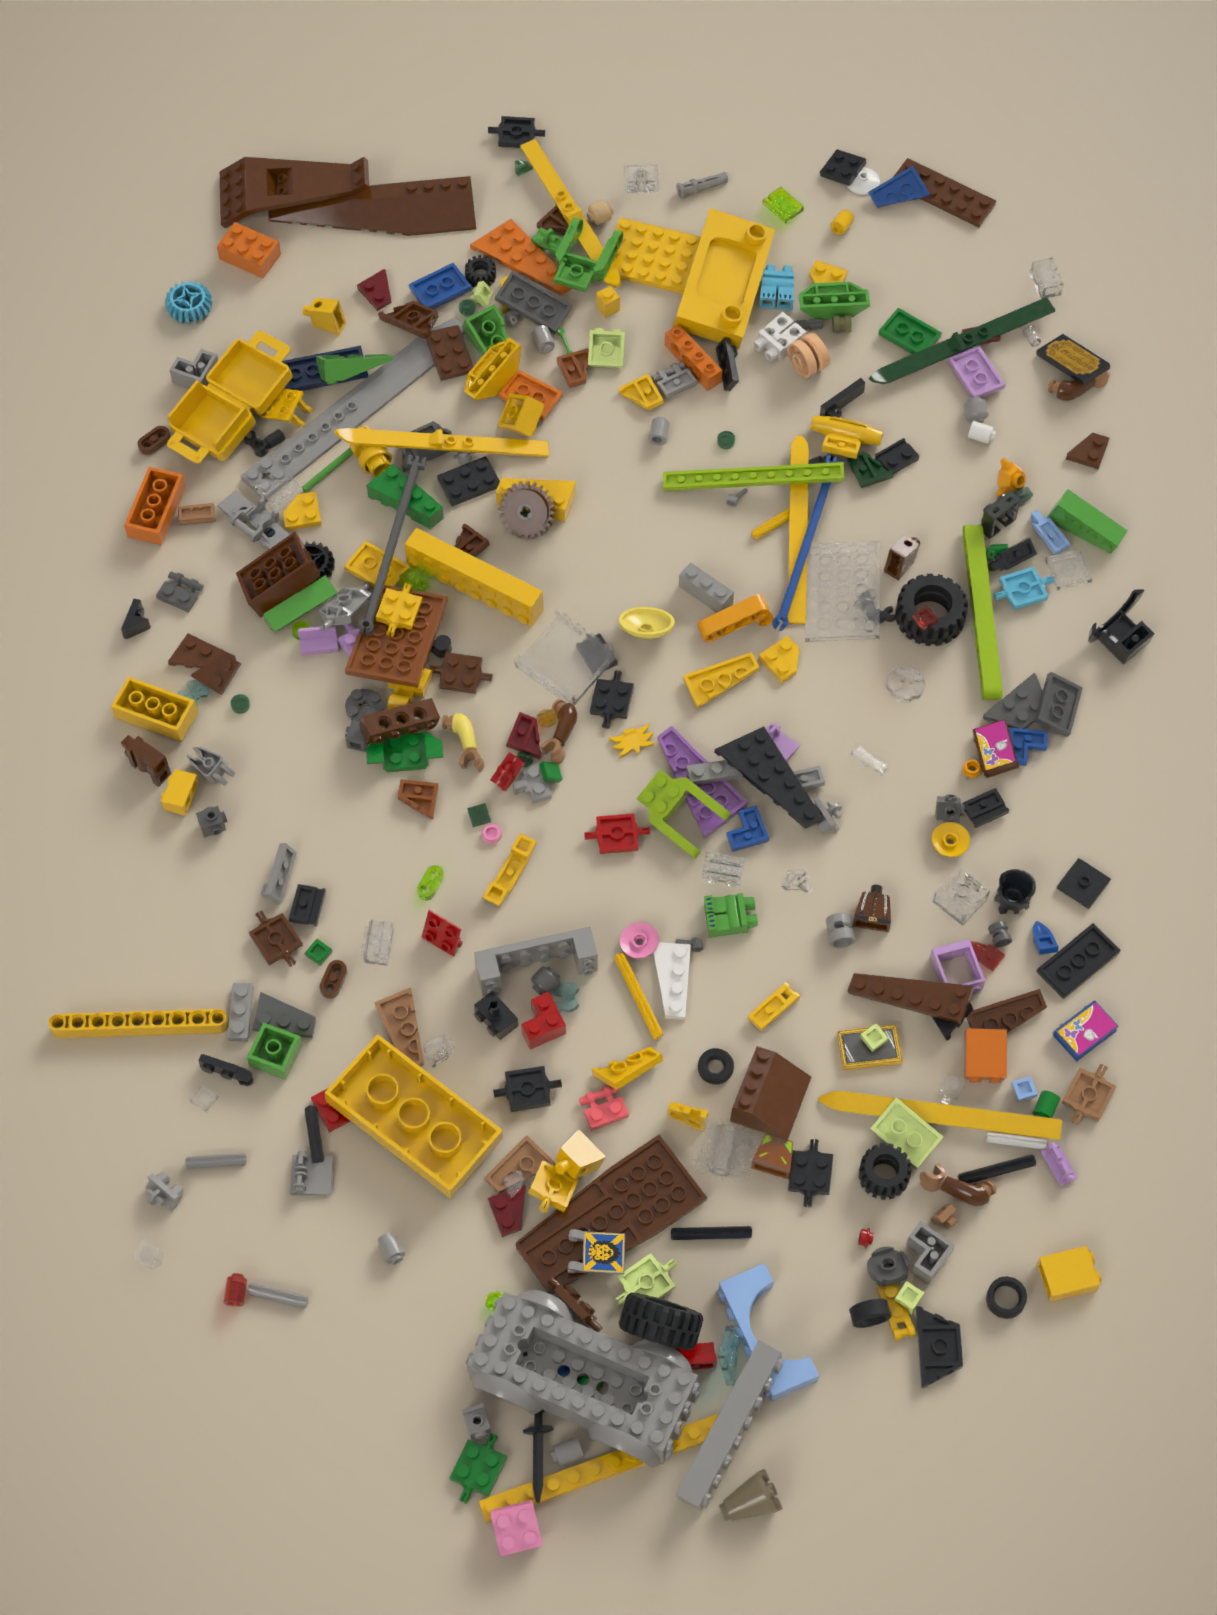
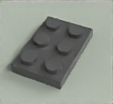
[1035,672,1083,737]

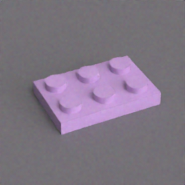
[948,346,1005,398]

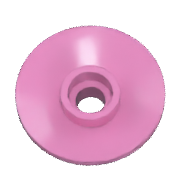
[620,922,659,959]

